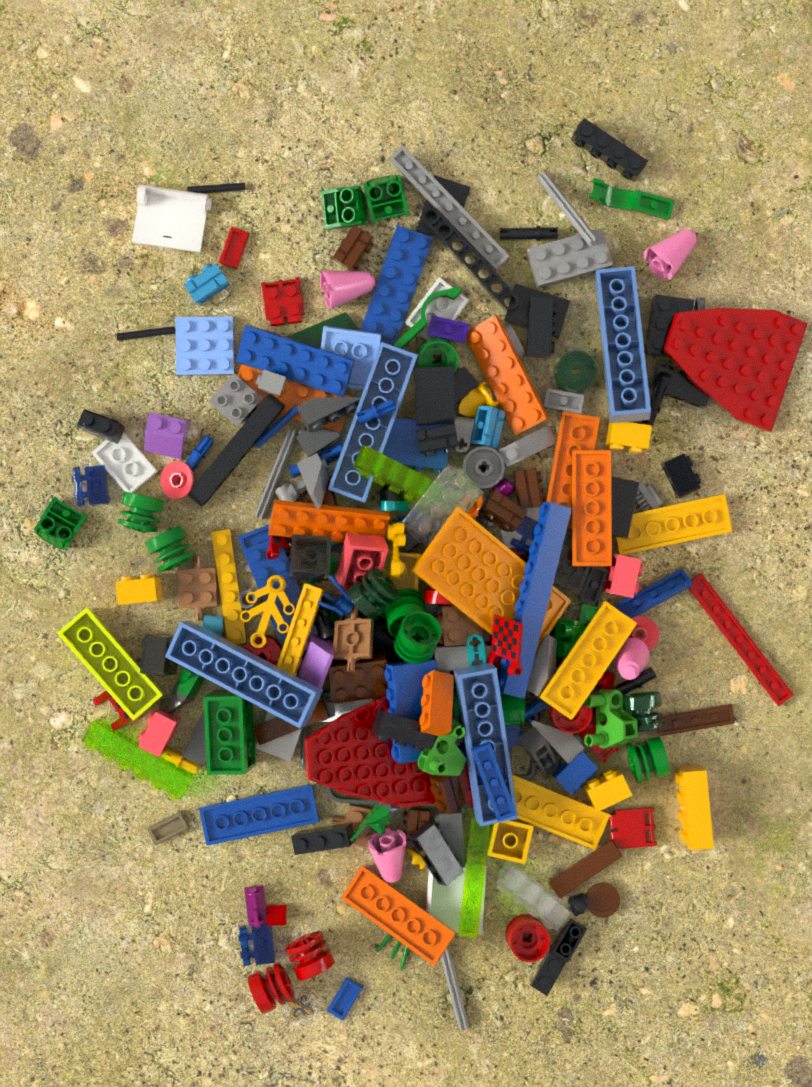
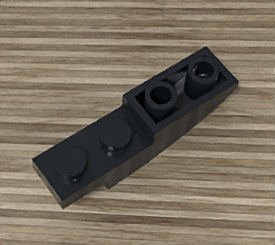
[530,918,587,996]

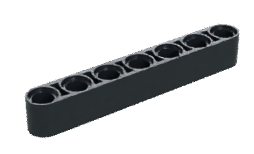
[422,207,519,312]
[188,393,285,507]

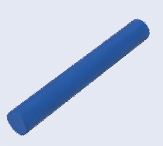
[255,405,298,448]

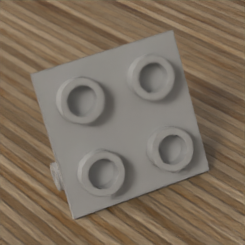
[208,373,263,427]

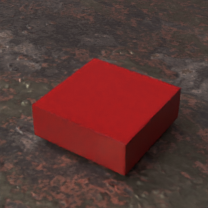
[267,905,287,926]

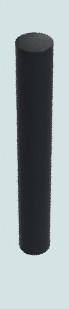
[187,182,245,193]
[117,326,175,341]

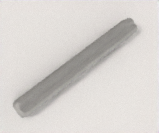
[538,171,598,246]
[255,428,298,519]
[441,946,469,1030]

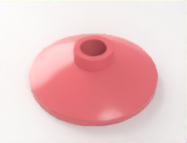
[160,461,193,499]
[628,616,660,651]

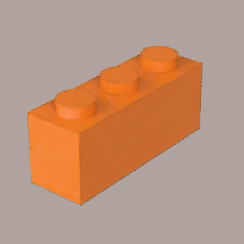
[419,670,454,737]

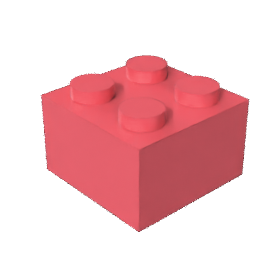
[138,709,182,757]

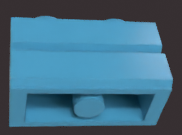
[184,263,230,306]
[471,406,505,449]

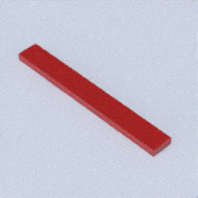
[688,573,794,706]

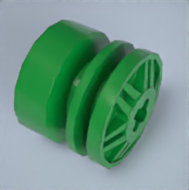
[417,337,459,373]
[117,491,165,533]
[145,525,196,573]
[384,588,426,638]
[394,611,442,664]
[627,736,670,784]

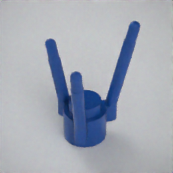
[309,575,354,615]

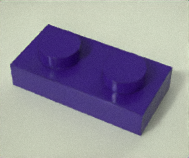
[427,315,469,344]

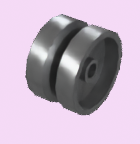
[462,446,505,489]

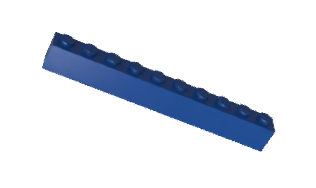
[498,502,572,699]

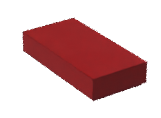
[219,226,250,270]

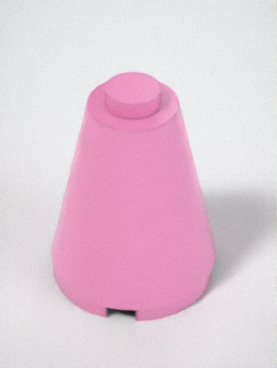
[644,229,697,280]
[320,270,375,309]
[612,637,650,680]
[368,828,407,883]

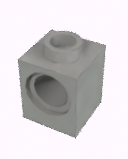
[256,370,287,397]

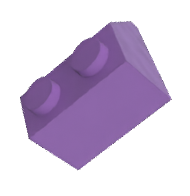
[144,412,190,460]
[297,633,334,689]

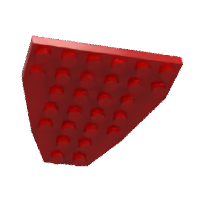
[663,308,808,432]
[305,695,436,807]

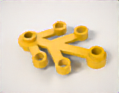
[387,522,406,578]
[240,575,295,648]

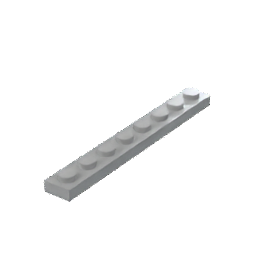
[389,145,510,271]

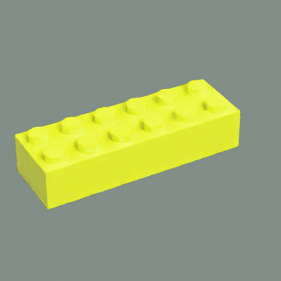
[57,607,165,721]

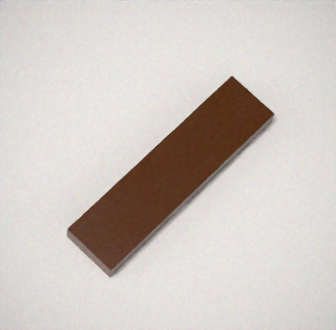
[252,699,330,745]
[655,704,735,736]
[549,839,623,898]

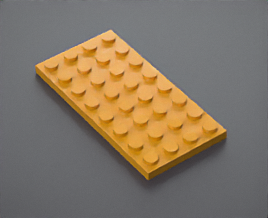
[411,507,571,654]

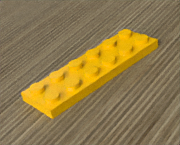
[615,494,732,555]
[539,601,637,720]
[512,774,610,850]

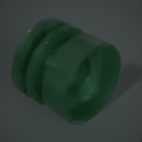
[554,350,597,393]
[348,567,400,620]
[623,691,665,732]

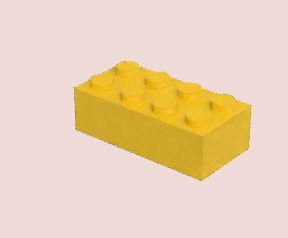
[674,765,714,850]

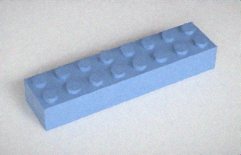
[595,266,651,423]
[328,342,418,503]
[165,620,323,728]
[453,663,518,826]

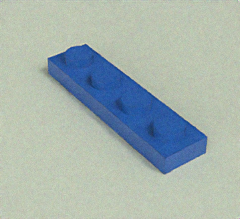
[615,568,693,618]
[471,742,517,822]

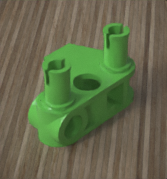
[584,689,638,748]
[418,719,467,776]

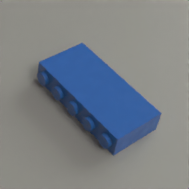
[379,418,448,474]
[384,658,438,764]

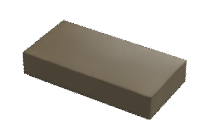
[147,810,190,846]

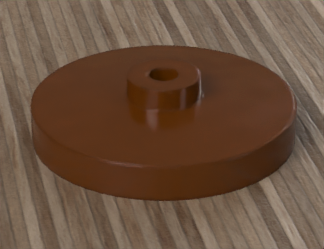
[586,882,620,918]

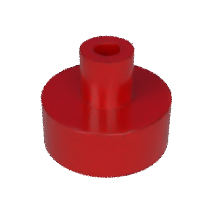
[597,671,615,689]

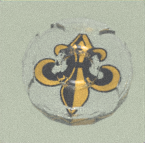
[281,987,319,1027]

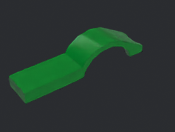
[588,178,675,220]
[393,287,462,349]

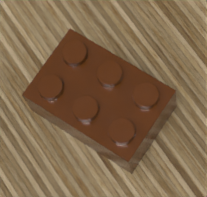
[328,652,388,704]

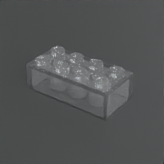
[401,464,483,549]
[494,860,571,931]

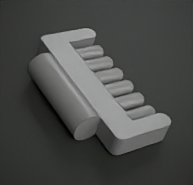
[636,481,664,511]

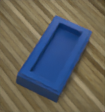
[327,976,363,1020]

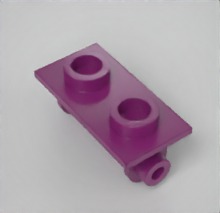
[244,885,267,928]

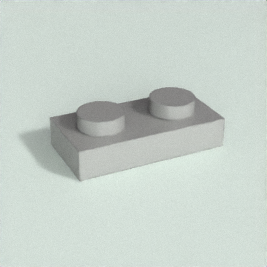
[543,388,585,414]

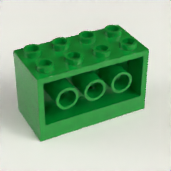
[203,690,256,775]

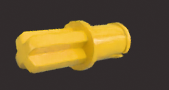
[162,747,200,774]

